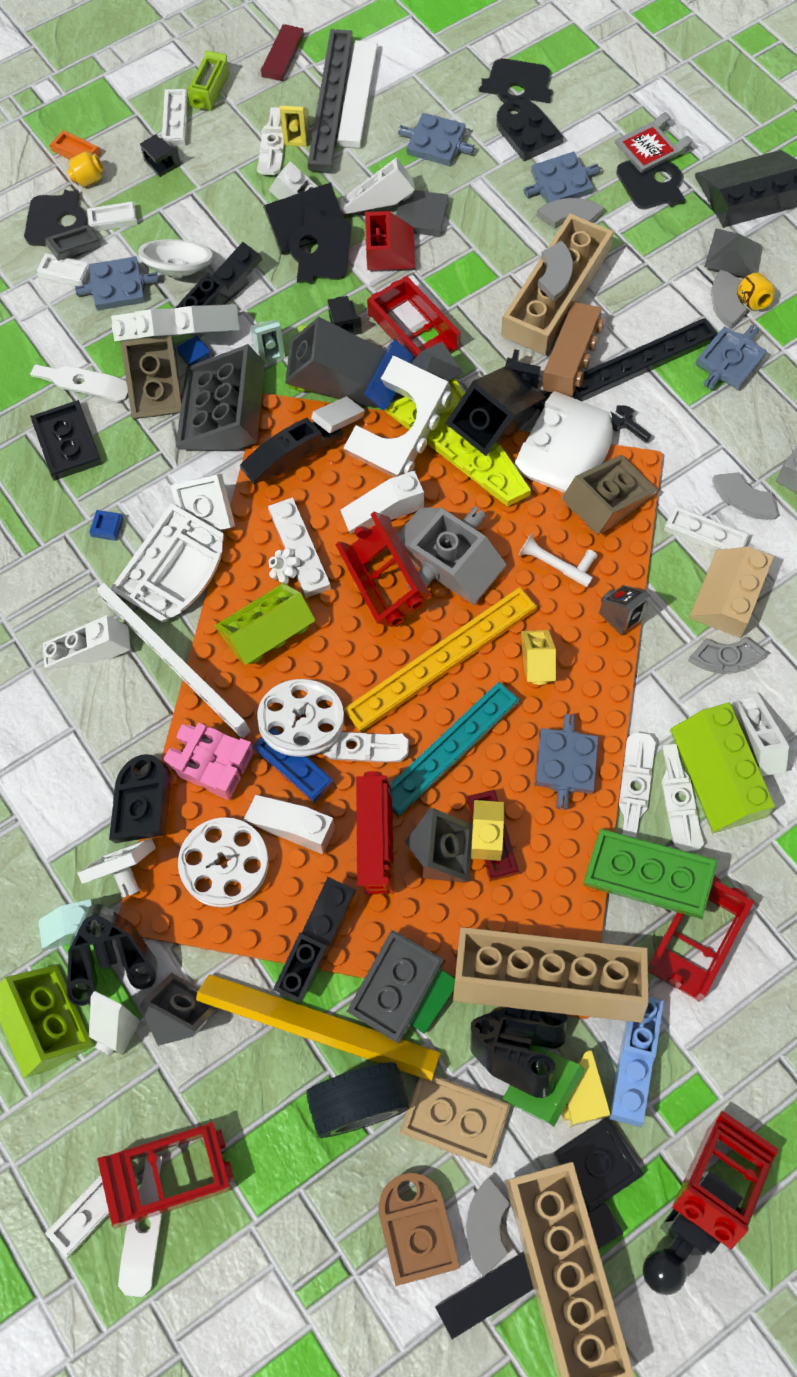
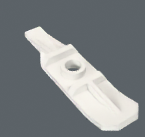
[257,107,284,175]
[30,364,128,403]
[295,732,409,763]
[618,732,656,838]
[661,744,704,853]
[118,1155,163,1297]

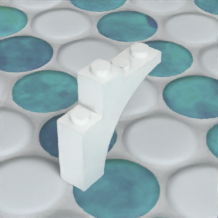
[111,304,239,341]

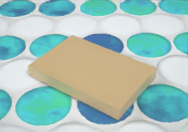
[399,1075,511,1168]

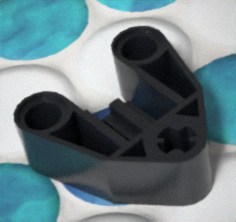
[67,904,157,1006]
[470,1007,567,1098]

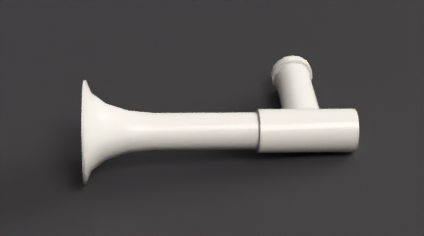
[518,533,597,588]

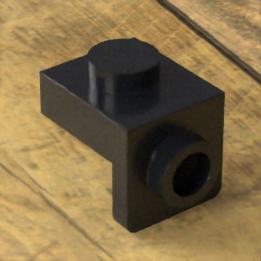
[505,349,541,389]

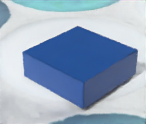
[176,335,211,366]
[89,510,124,541]

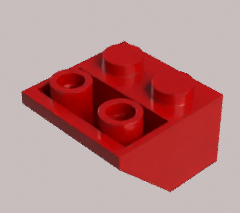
[365,211,415,270]

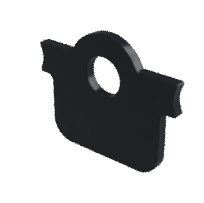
[479,58,553,103]
[616,160,685,209]
[24,190,87,246]
[288,206,351,284]

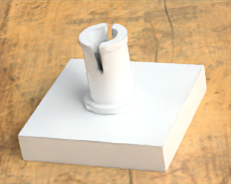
[171,473,235,530]
[78,838,156,898]

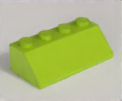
[670,702,775,834]

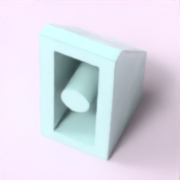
[250,319,285,364]
[38,899,101,950]

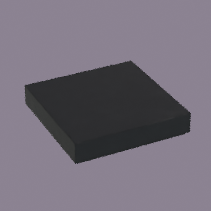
[553,1117,644,1212]

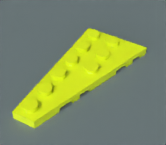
[385,378,531,507]

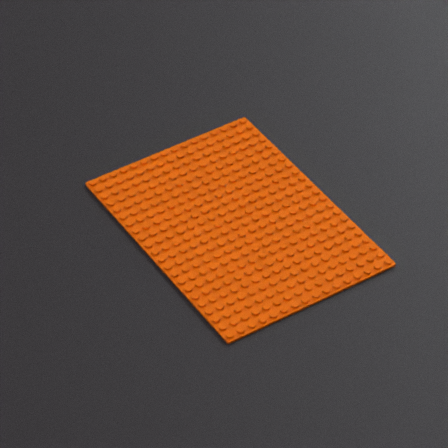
[119,393,663,1019]

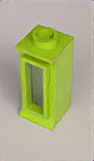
[187,50,230,111]

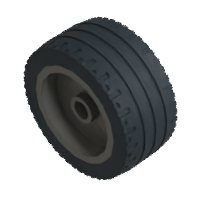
[306,1062,409,1138]

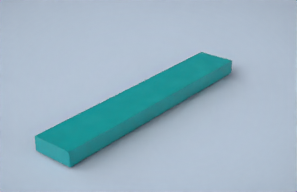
[390,682,520,817]

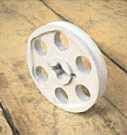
[257,679,344,757]
[178,817,269,907]

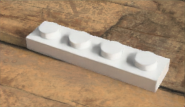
[268,497,331,598]

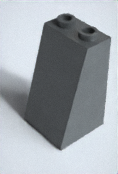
[285,316,386,408]

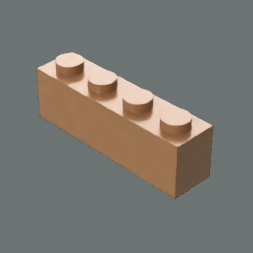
[543,302,605,397]

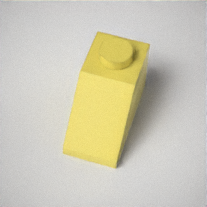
[280,106,310,147]
[521,630,556,685]
[471,800,504,861]
[561,1050,611,1127]

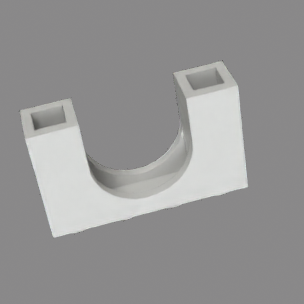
[343,356,452,478]

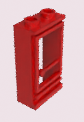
[367,275,461,362]
[335,511,432,627]
[356,771,394,895]
[648,875,754,1002]
[672,1110,779,1250]
[97,1122,234,1229]

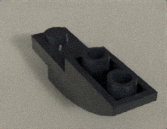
[175,242,263,308]
[240,417,343,485]
[273,877,357,1003]

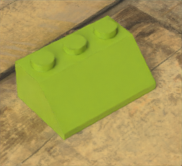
[214,583,316,665]
[0,965,93,1078]

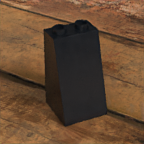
[445,366,546,456]

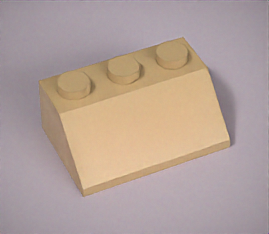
[689,547,774,638]

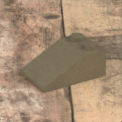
[120,335,182,419]
[561,455,658,535]

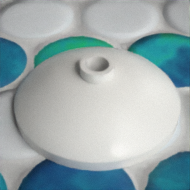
[139,239,212,279]

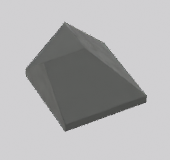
[704,228,761,277]
[411,342,463,381]
[405,808,473,883]
[140,973,219,1046]

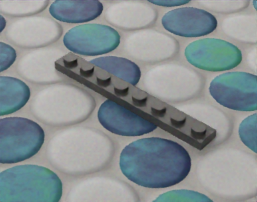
[308,29,353,172]

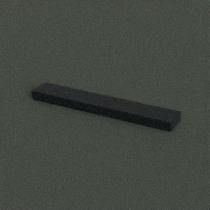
[435,1203,623,1339]

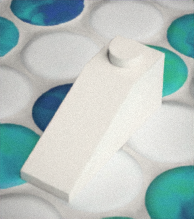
[340,157,415,214]
[340,471,424,534]
[730,692,789,776]
[243,795,335,855]
[89,991,141,1056]

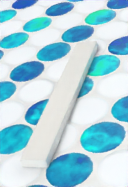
[97,583,251,738]

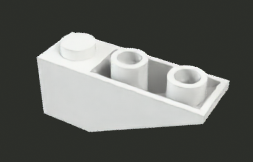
[269,162,343,214]
[43,615,131,669]

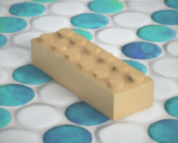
[501,213,614,355]
[453,927,648,1023]
[505,1162,634,1377]

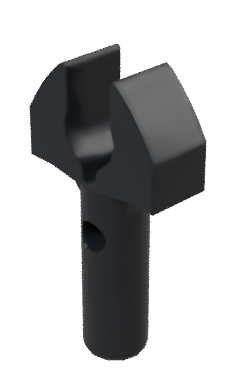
[610,405,652,443]

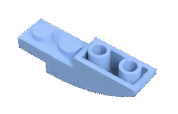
[609,997,664,1127]

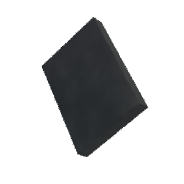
[263,182,343,254]
[30,400,103,481]

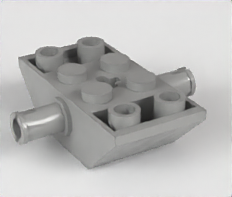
[397,507,507,606]

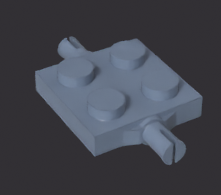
[398,112,475,166]
[524,151,600,203]
[75,256,159,311]
[695,325,767,390]
[534,714,598,810]

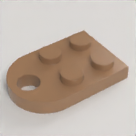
[379,1173,460,1286]

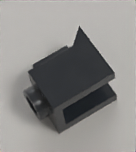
[140,134,181,177]
[327,296,362,335]

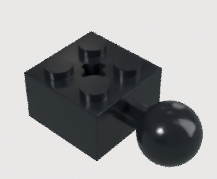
[643,1171,743,1295]

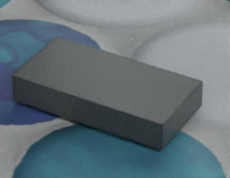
[46,225,101,261]

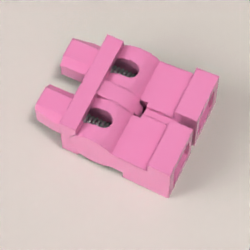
[164,723,254,801]

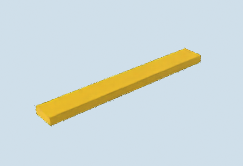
[343,587,537,733]
[196,974,441,1081]

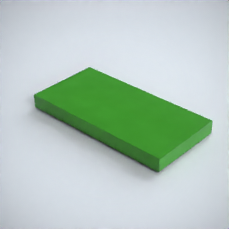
[583,829,718,920]

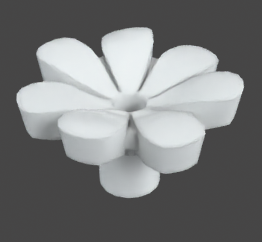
[269,548,300,584]

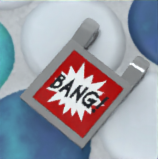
[615,112,693,173]

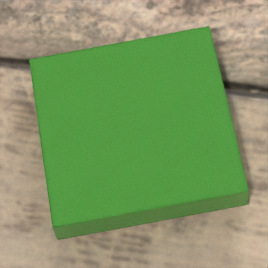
[502,1045,585,1127]

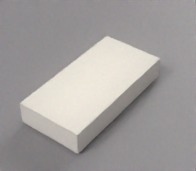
[87,201,138,232]
[36,253,90,286]
[311,396,365,433]

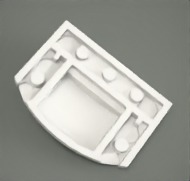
[514,391,613,493]
[110,503,224,622]

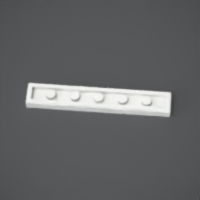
[337,40,378,148]

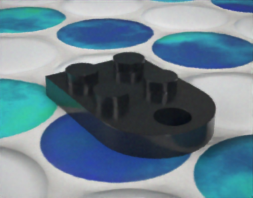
[496,99,564,162]
[109,754,171,843]

